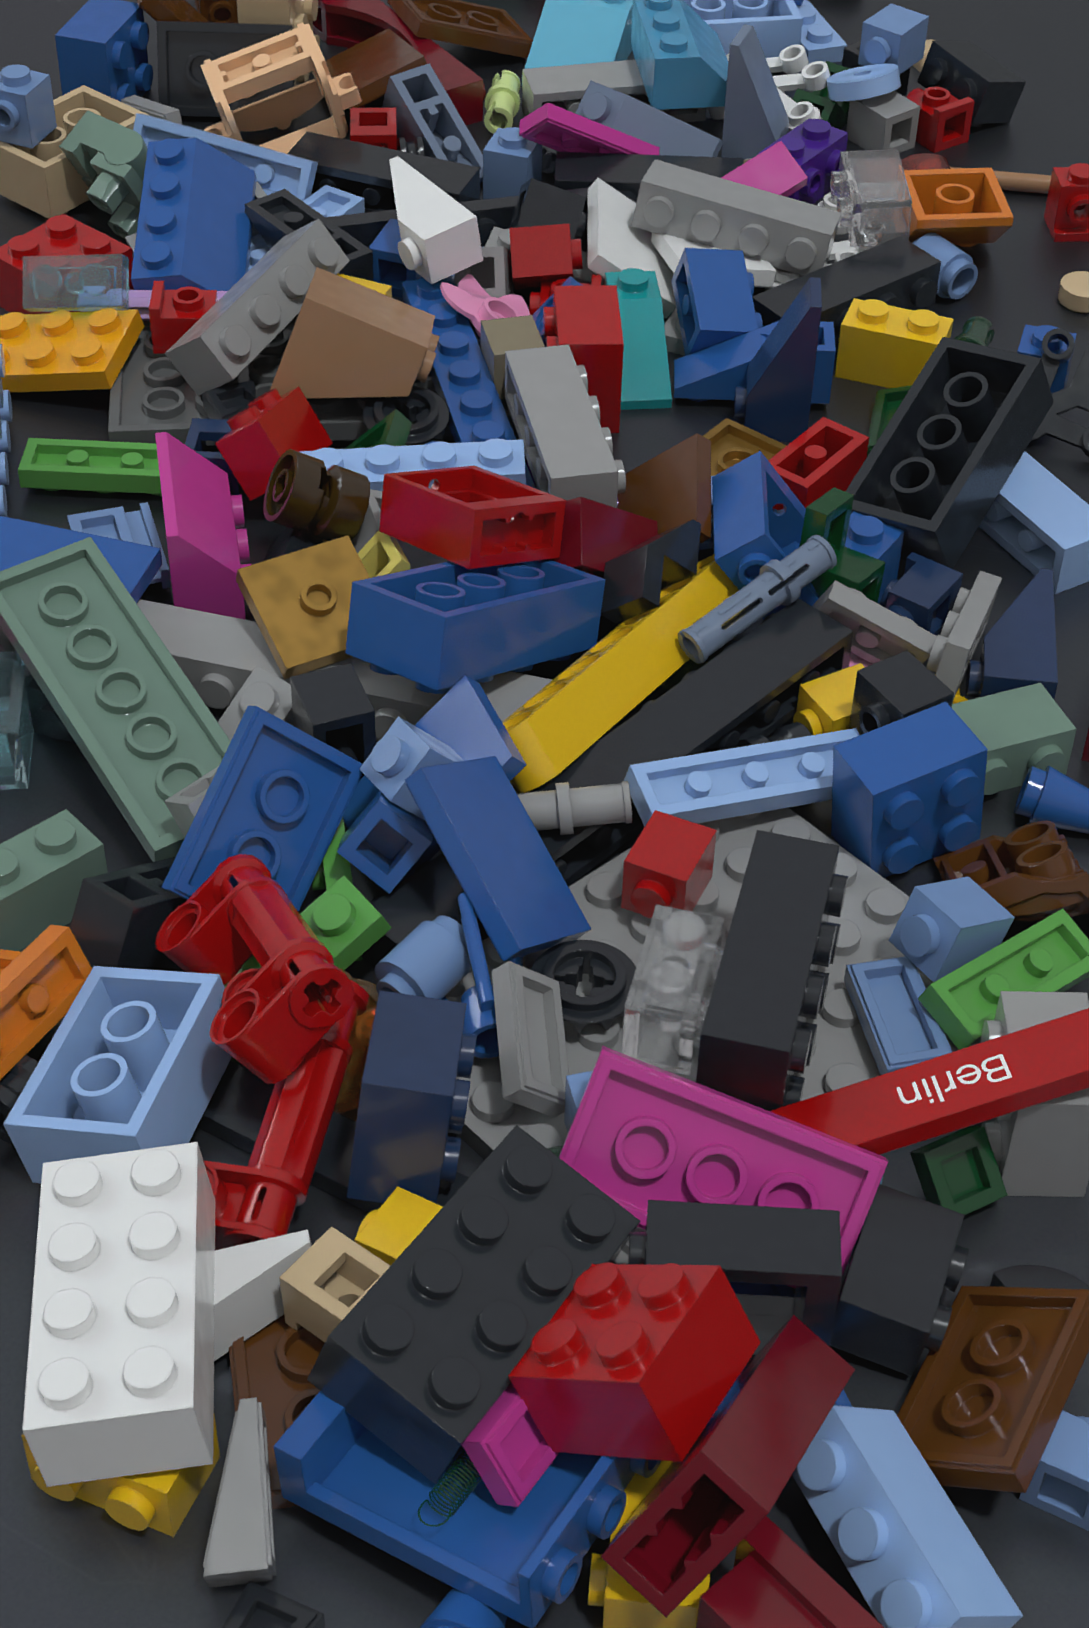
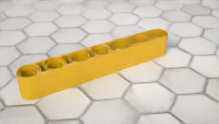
[502,554,745,794]

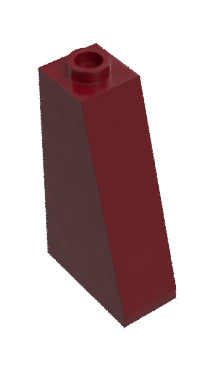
[601,1315,855,1617]

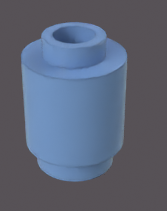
[913,232,978,299]
[375,915,471,999]

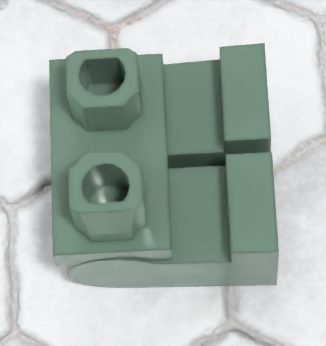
[59,110,147,239]

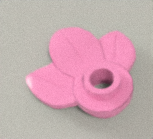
[440,274,530,338]

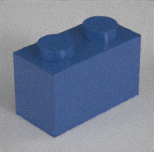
[671,248,762,356]

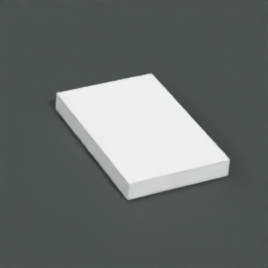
[588,178,676,318]

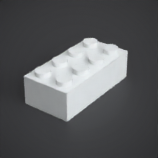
[22,1142,215,1487]

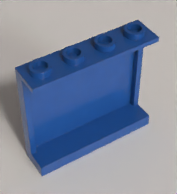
[273,1391,662,1628]

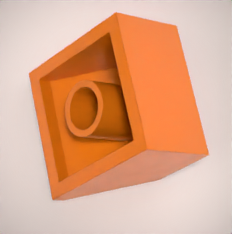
[892,167,1014,247]

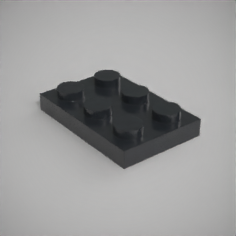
[157,21,295,117]

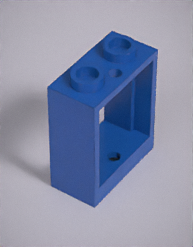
[712,451,820,620]

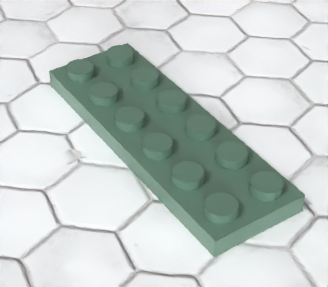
[0,537,231,862]

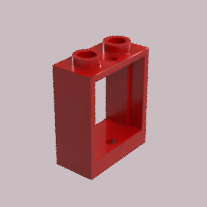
[379,466,566,569]

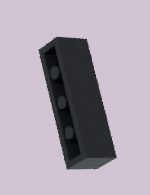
[287,132,480,213]
[554,152,744,203]
[752,236,941,347]

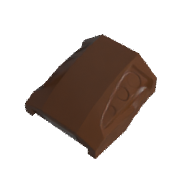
[933,821,1089,922]

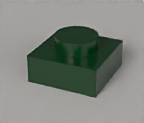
[910,1126,1008,1215]

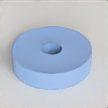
[826,64,901,101]

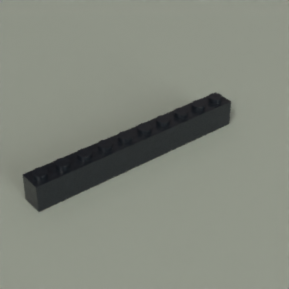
[362,598,853,969]

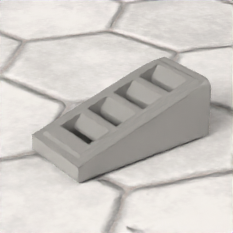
[203,1397,277,1587]

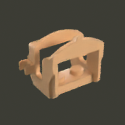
[200,22,362,154]

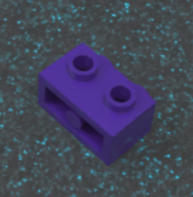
[757,118,849,204]

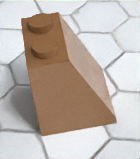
[270,267,440,399]

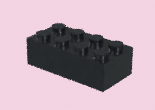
[845,337,1054,569]
[696,830,848,1111]
[307,1125,641,1485]

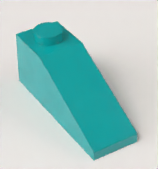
[604,268,672,410]

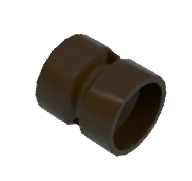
[264,449,370,541]

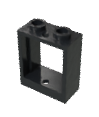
[628,1200,842,1365]

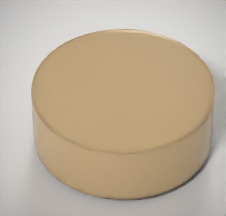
[1058,271,1089,313]

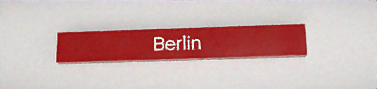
[770,1008,1089,1155]

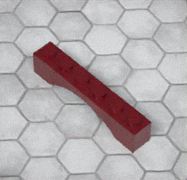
[313,0,486,126]

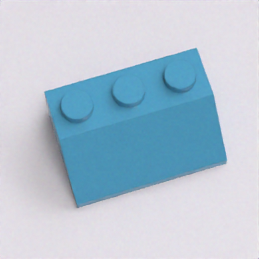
[631,0,728,110]

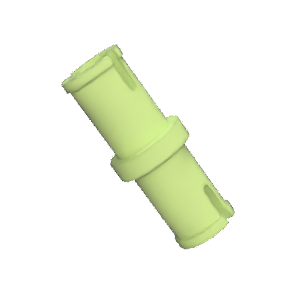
[484,70,521,134]

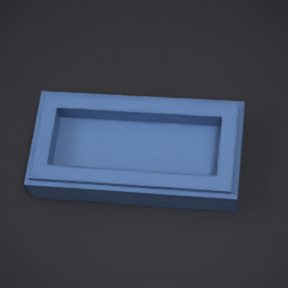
[844,956,952,1075]

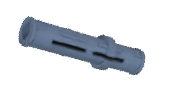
[678,535,837,664]

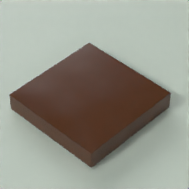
[617,433,711,544]

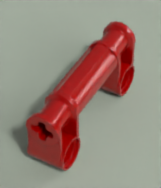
[155,854,354,1084]
[203,968,370,1250]

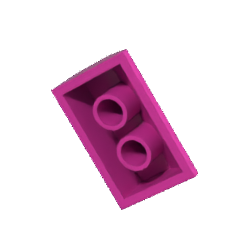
[155,432,252,620]

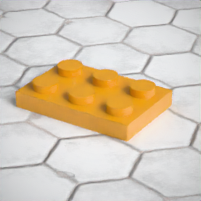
[0,308,144,393]

